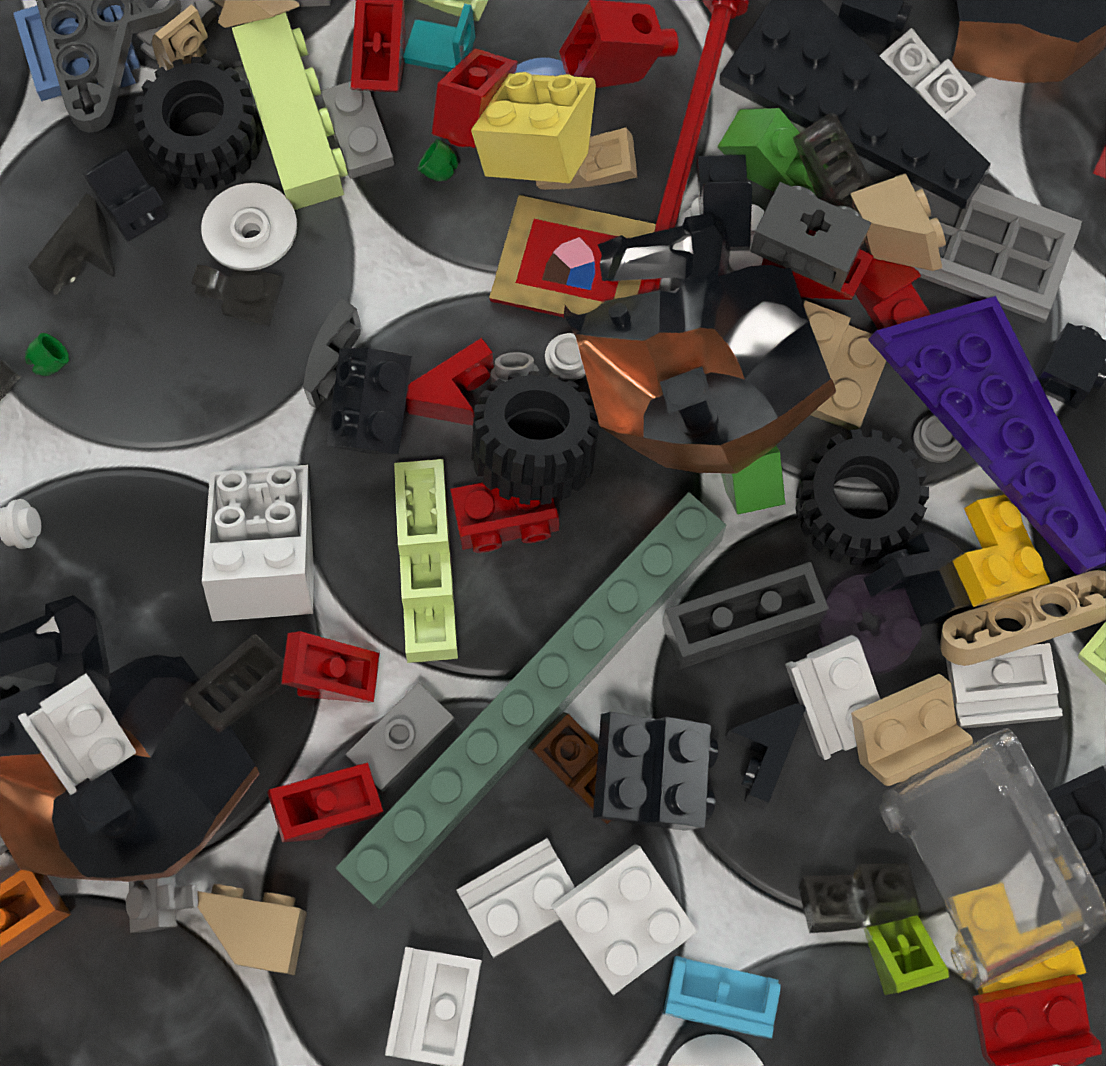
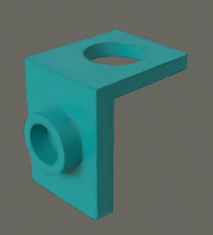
[403,4,476,72]

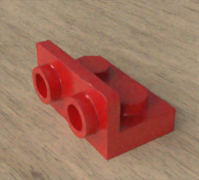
[450,482,559,553]
[972,974,1102,1066]

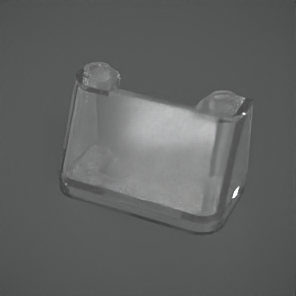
[879,728,1106,990]

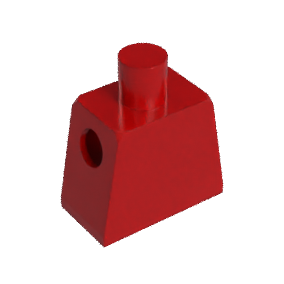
[559,0,678,88]

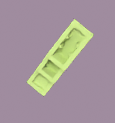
[394,459,458,663]

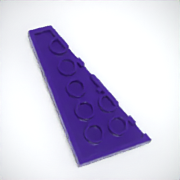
[868,296,1106,575]

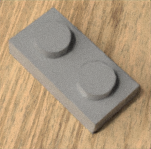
[321,81,394,179]

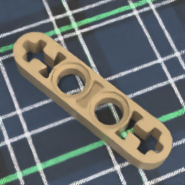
[939,570,1106,666]

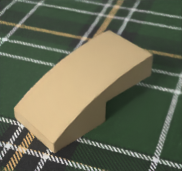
[536,127,637,189]

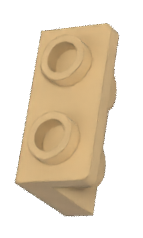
[851,674,973,786]

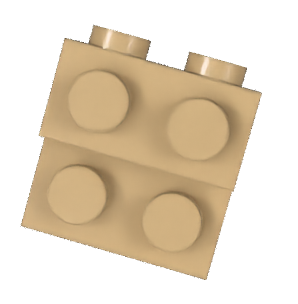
[804,300,886,430]

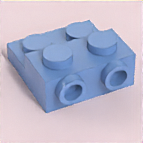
[13,5,141,101]

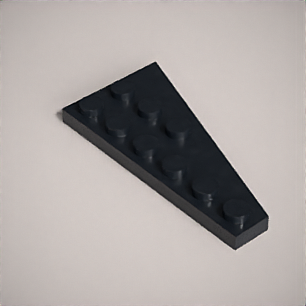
[720,0,991,209]

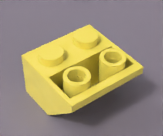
[471,72,596,183]

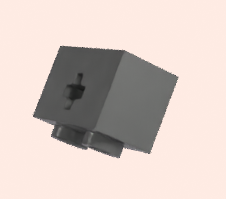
[750,182,872,292]

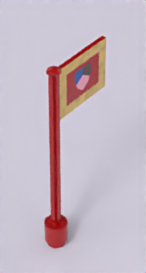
[489,0,750,318]

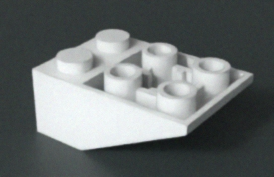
[202,465,314,622]

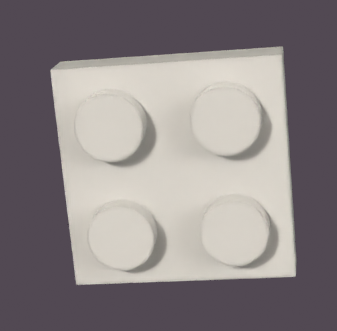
[551,844,698,995]

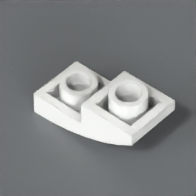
[879,28,977,121]

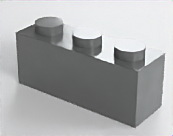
[662,562,829,669]

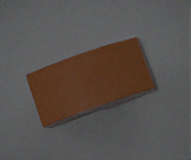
[528,712,611,824]

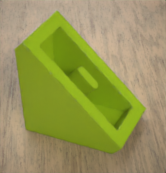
[860,900,949,995]

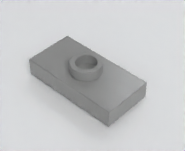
[345,682,455,793]

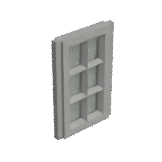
[912,183,1082,323]

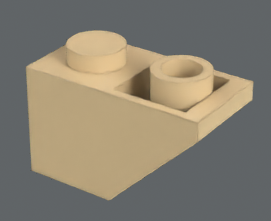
[850,174,946,271]
[198,884,307,975]

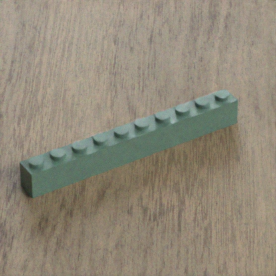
[335,492,727,909]

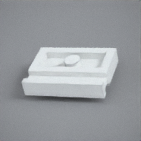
[785,635,880,760]
[946,643,1063,729]
[18,674,137,795]
[457,838,575,958]
[385,947,482,1066]

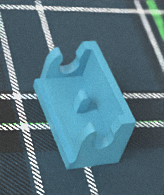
[663,956,780,1038]

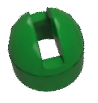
[417,139,458,182]
[25,333,69,376]

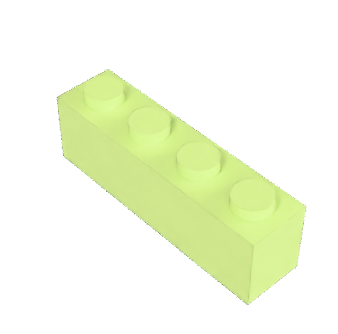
[232,12,348,210]

